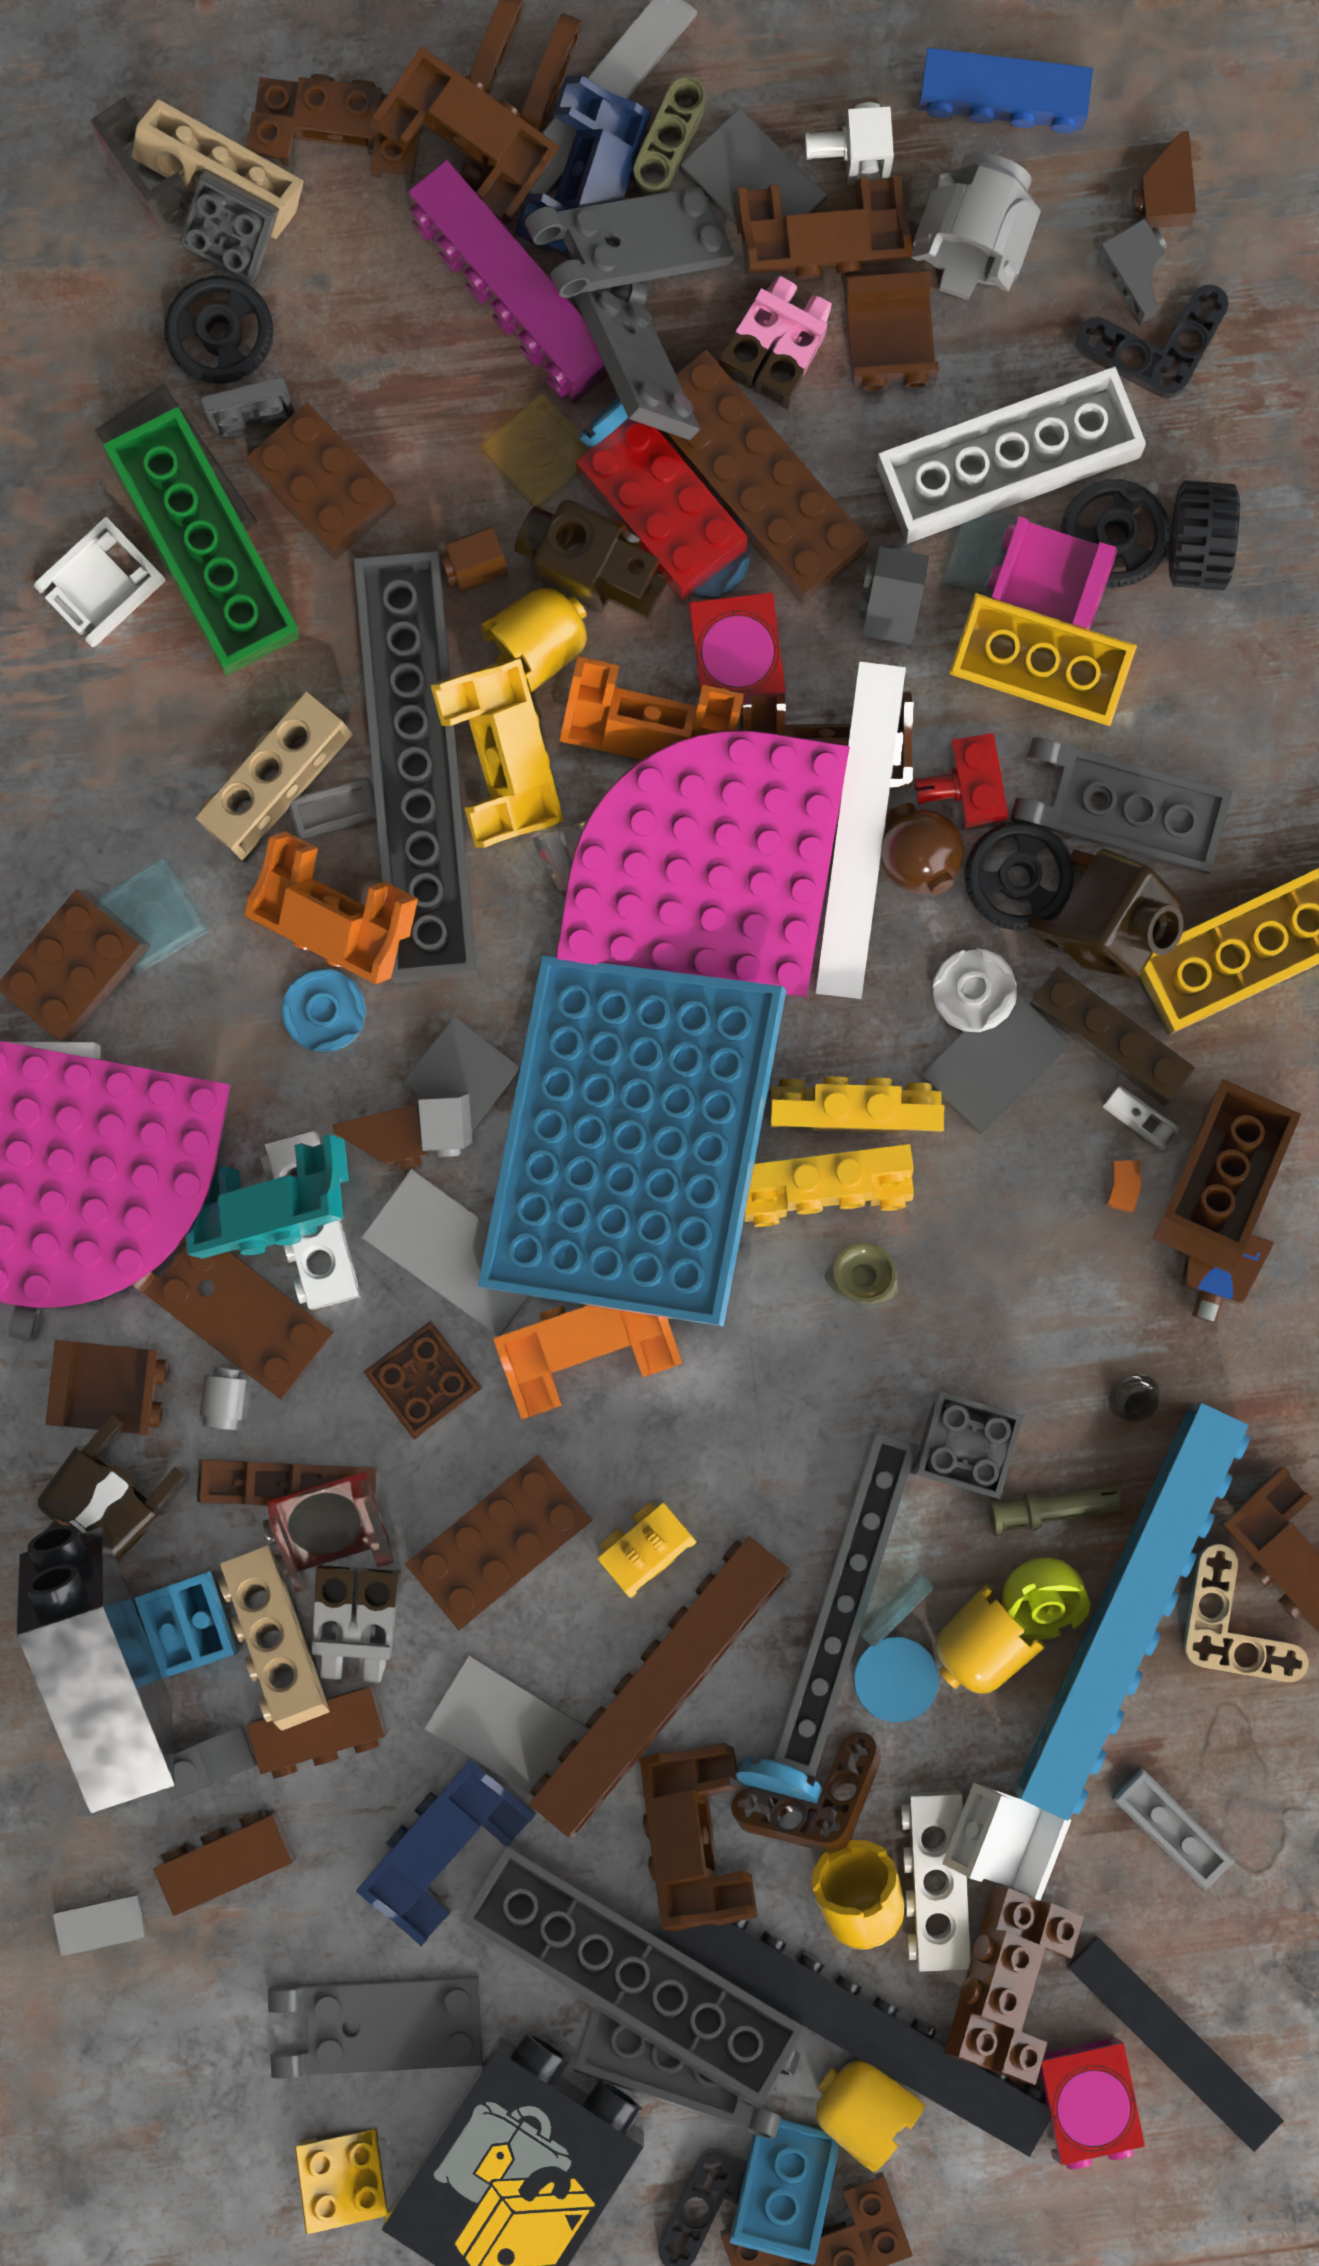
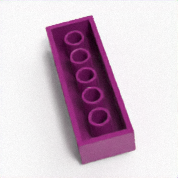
[408,160,609,404]

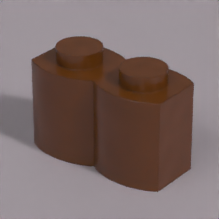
[440,526,508,593]

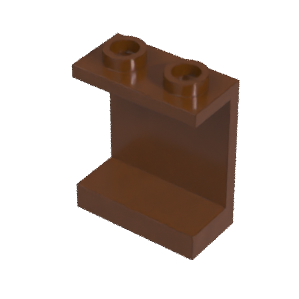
[845,271,939,392]
[45,1340,168,1436]

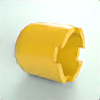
[480,588,587,693]
[935,1583,1045,1694]
[811,1840,905,1949]
[816,2060,926,2172]

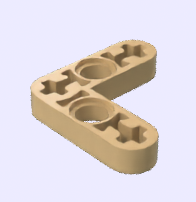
[1183,1544,1309,1682]

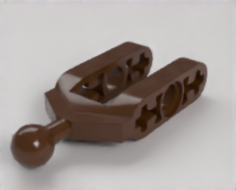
[460,0,583,193]

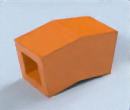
[1105,1160,1141,1213]

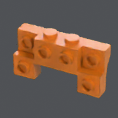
[559,656,744,760]
[244,831,418,984]
[493,1304,683,1420]

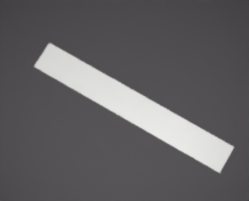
[816,662,906,999]

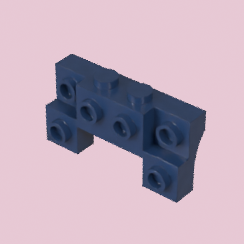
[515,75,651,260]
[356,1758,536,1947]

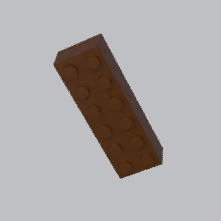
[658,350,869,605]

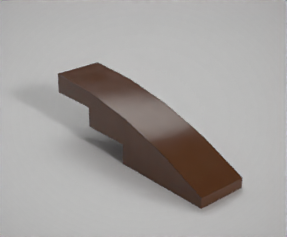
[197,1459,377,1510]

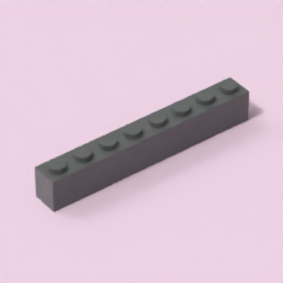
[772,1432,917,1777]

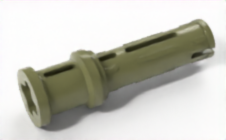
[988,1485,1121,1536]

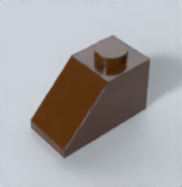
[1132,131,1196,228]
[332,1104,429,1172]

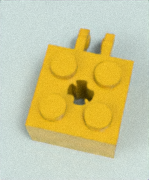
[597,1500,697,1598]

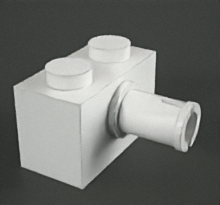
[805,102,894,185]

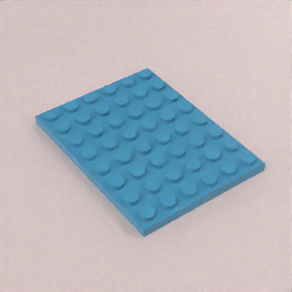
[478,955,787,1327]

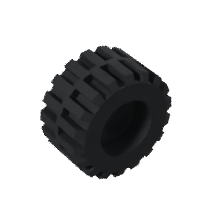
[1169,480,1240,591]

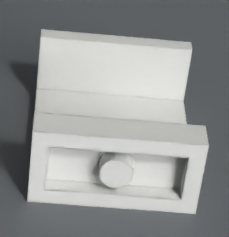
[942,1783,1071,1900]

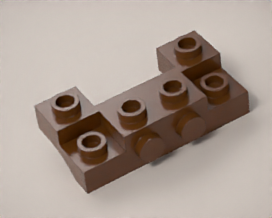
[369,46,560,225]
[247,74,423,183]
[733,174,913,279]
[741,692,913,787]
[1220,1467,1319,1634]
[639,1743,758,1932]
[944,1885,1084,2085]
[720,2171,913,2266]

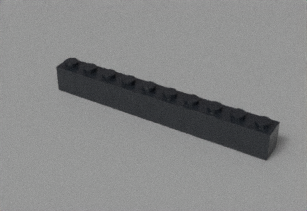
[653,1920,1051,2157]

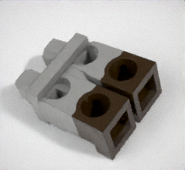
[312,1565,401,1682]

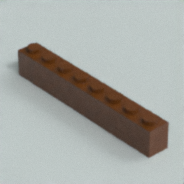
[529,1536,791,1840]

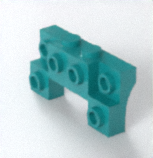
[185,1134,349,1259]

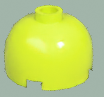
[1002,1558,1091,1640]

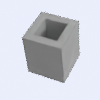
[418,1093,473,1157]

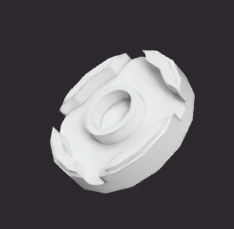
[933,948,1017,1032]

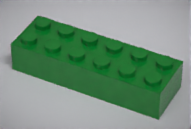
[103,407,299,677]

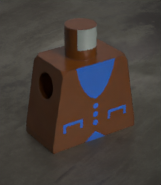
[1181,1235,1274,1323]

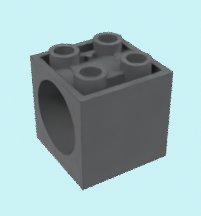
[911,1391,1024,1499]

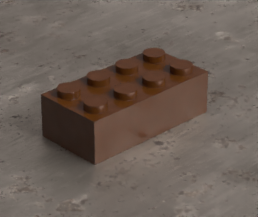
[1152,1079,1301,1274]
[405,1454,593,1631]

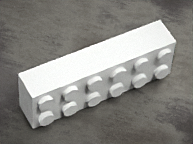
[877,367,1146,544]

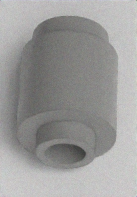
[200,1367,247,1430]

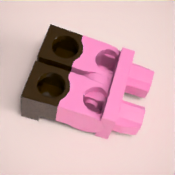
[718,276,832,409]

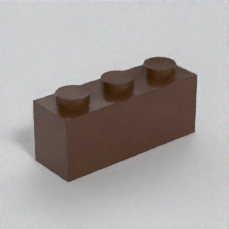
[246,1684,388,1779]
[153,1809,296,1917]

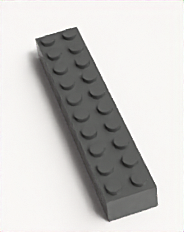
[354,551,478,984]

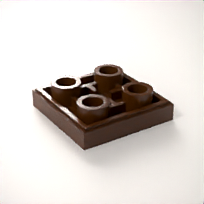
[363,1321,482,1440]

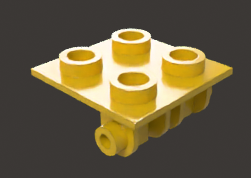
[294,2129,387,2234]

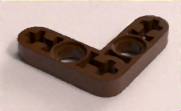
[731,1732,881,1853]

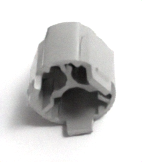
[911,152,1041,301]

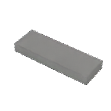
[1112,1768,1235,1891]

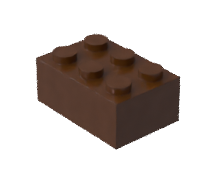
[245,402,396,561]
[0,889,151,1042]

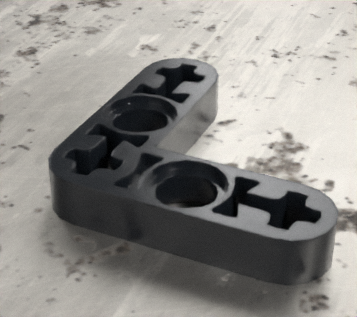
[1076,285,1229,399]
[658,2148,747,2266]

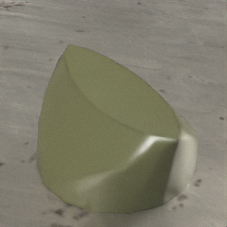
[824,1243,899,1304]

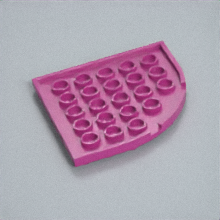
[556,730,850,997]
[0,1041,231,1308]

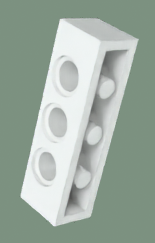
[261,1131,362,1310]
[901,1790,971,1972]

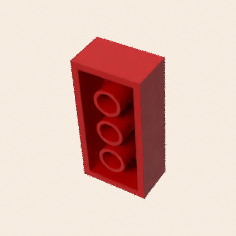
[575,419,748,602]

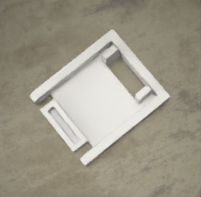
[34,517,166,647]

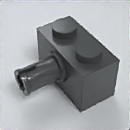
[857,542,929,645]

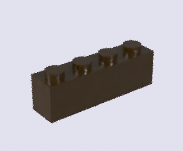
[1029,966,1195,1106]

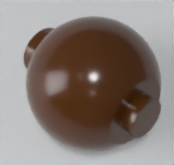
[880,802,964,895]

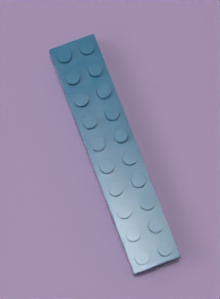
[1013,1403,1250,1821]

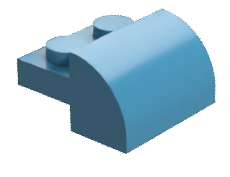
[135,1571,239,1679]

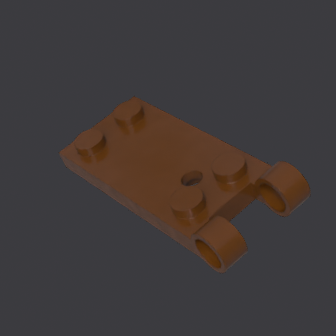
[132,1235,334,1400]

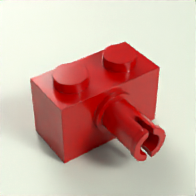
[914,733,1009,830]

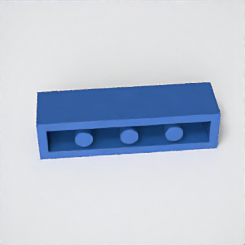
[919,48,1093,133]

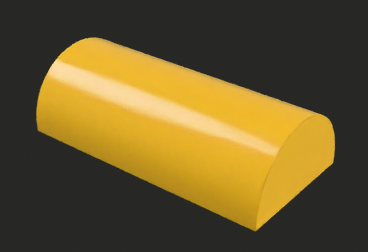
[949,593,1137,727]

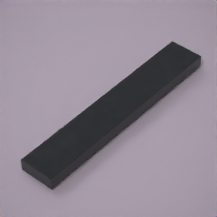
[1067,1935,1284,2152]

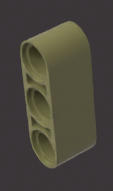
[634,76,705,197]

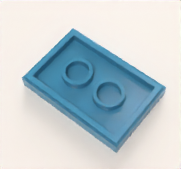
[729,2118,840,2265]

